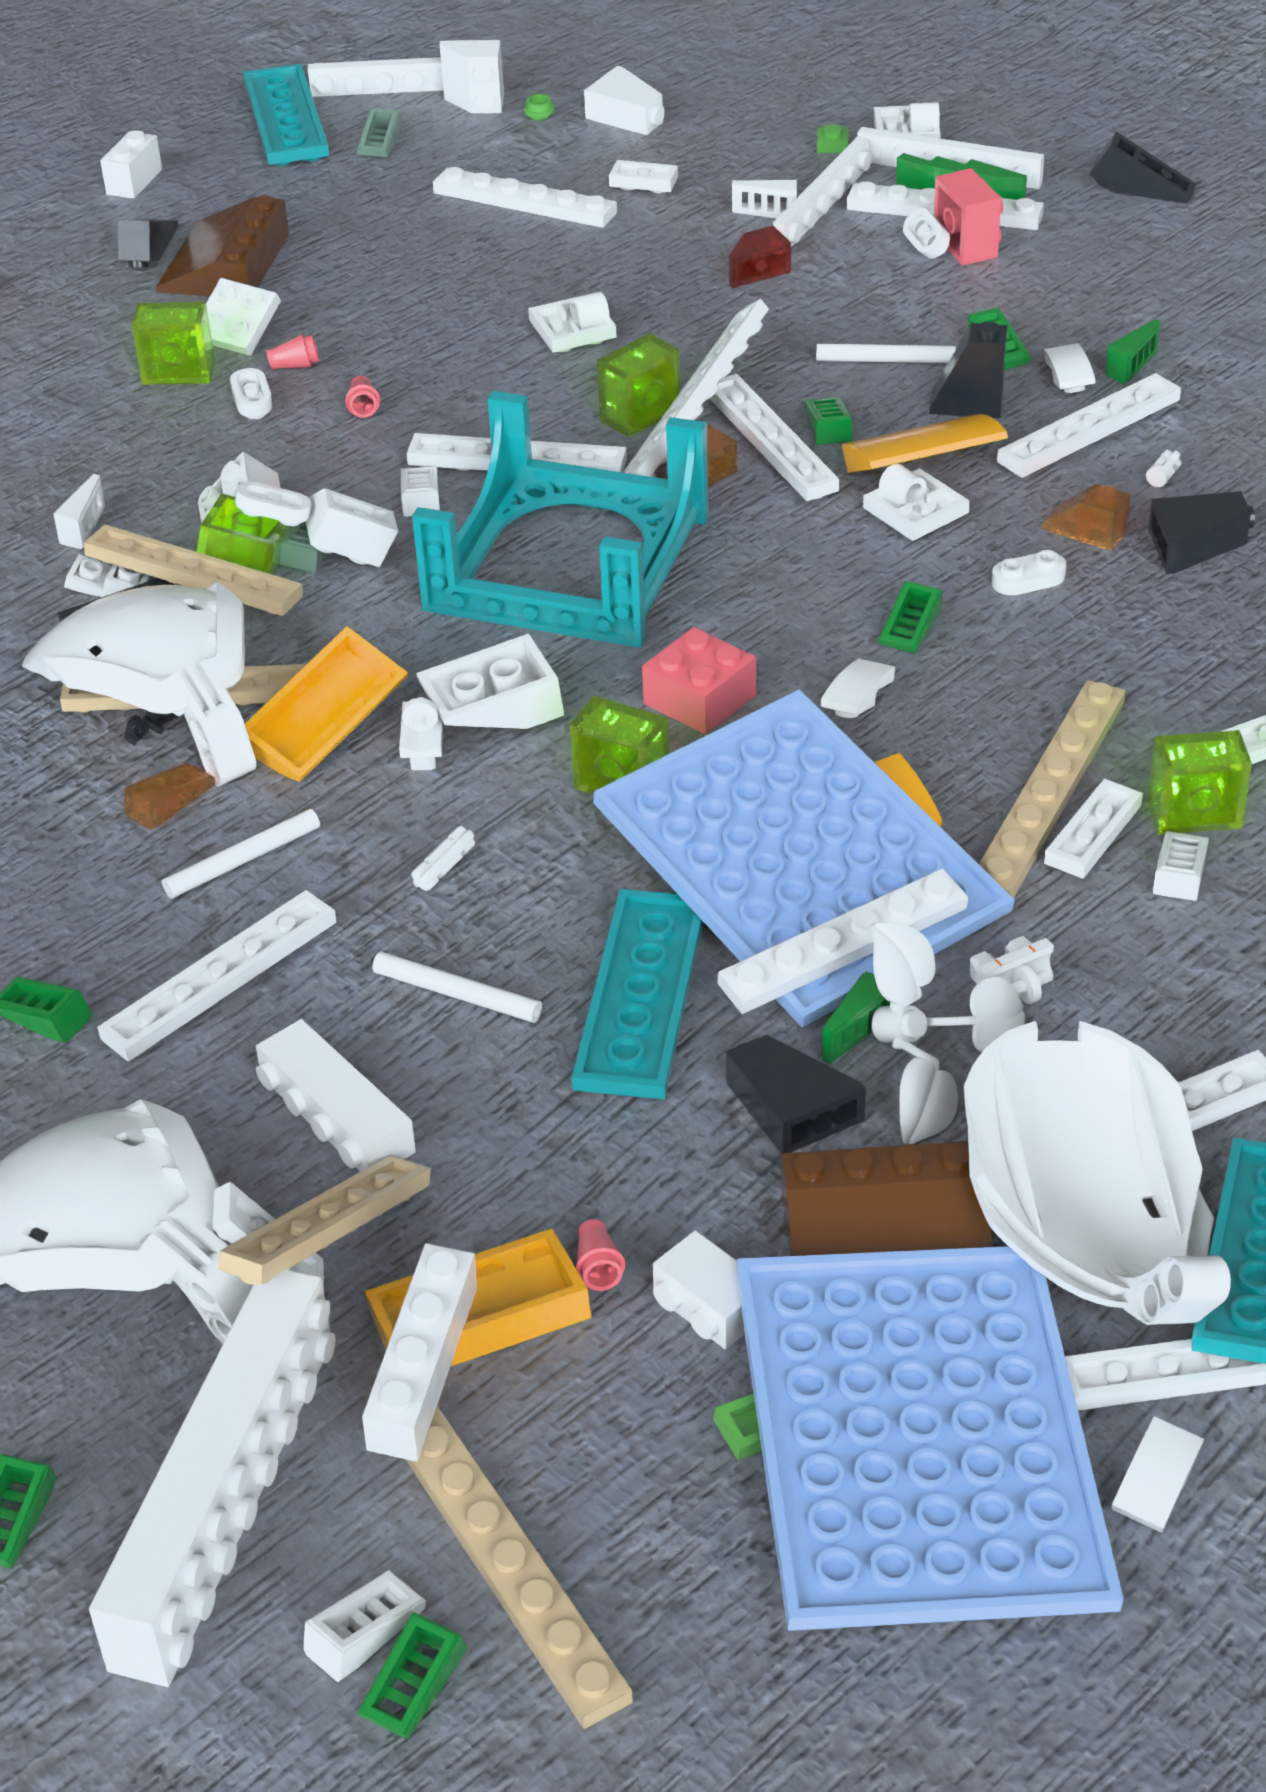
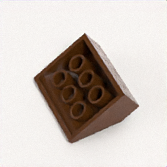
[156,195,289,297]
[782,1141,993,1256]

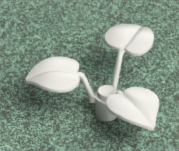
[870,922,1025,1144]

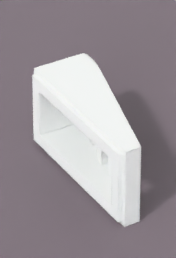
[732,180,797,218]
[401,466,440,517]
[53,474,105,549]
[1153,831,1209,901]
[303,1570,426,1682]

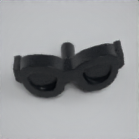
[125,710,179,746]

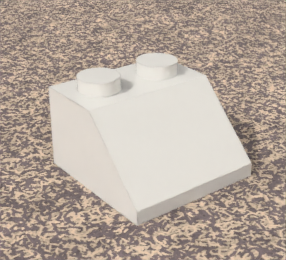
[440,40,504,113]

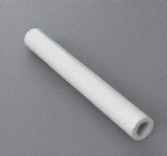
[816,344,956,363]
[162,809,320,899]
[373,952,542,1023]

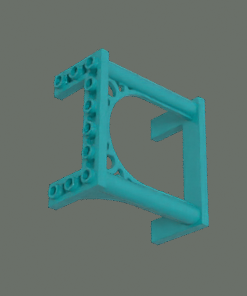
[412,391,709,648]

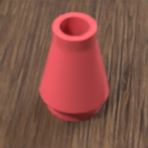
[267,334,320,371]
[345,376,381,418]
[576,1219,625,1291]

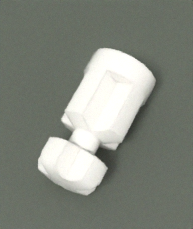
[1146,450,1182,487]

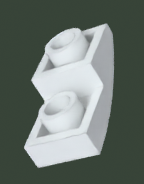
[1044,343,1095,393]
[64,554,151,597]
[821,659,895,718]
[1112,1416,1204,1533]

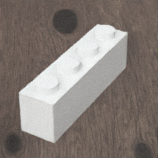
[256,1019,416,1172]
[362,1243,477,1462]

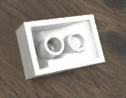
[416,633,564,729]

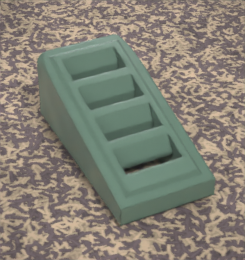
[357,108,402,158]
[279,522,325,573]

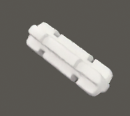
[411,826,475,891]

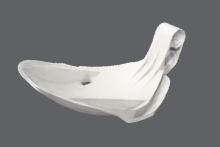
[22,581,256,787]
[963,1021,1231,1325]
[0,1099,253,1343]

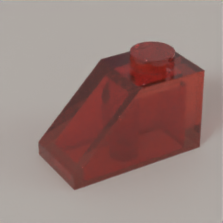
[729,225,791,289]

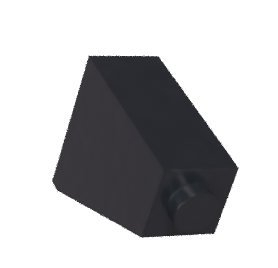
[929,322,1008,418]
[1148,491,1255,574]
[726,1034,866,1154]

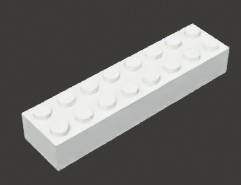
[89,1270,336,1688]

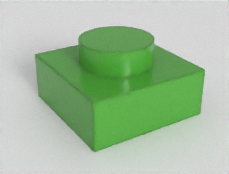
[817,124,848,153]
[713,1393,762,1460]

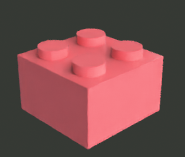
[934,168,1003,266]
[642,627,757,735]

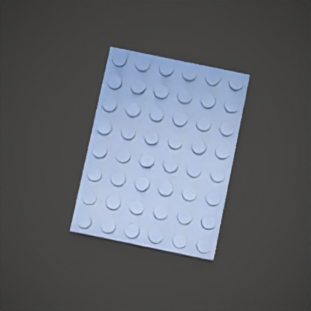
[594,690,1015,1028]
[736,1246,1124,1631]

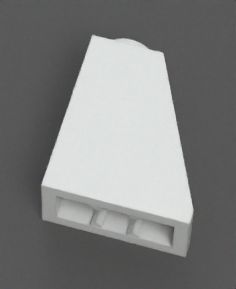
[584,66,665,135]

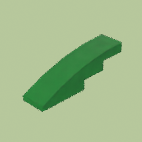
[896,153,1027,200]

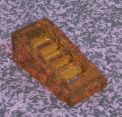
[125,762,215,830]

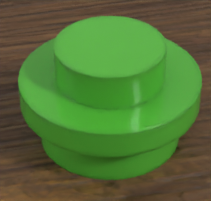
[524,94,554,121]

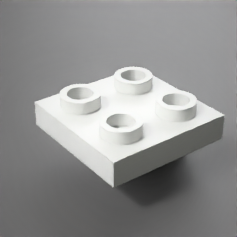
[874,102,941,138]
[190,278,281,356]
[528,291,617,353]
[863,463,969,541]

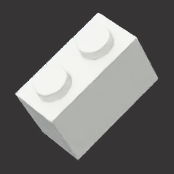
[100,130,162,199]
[653,1230,745,1350]

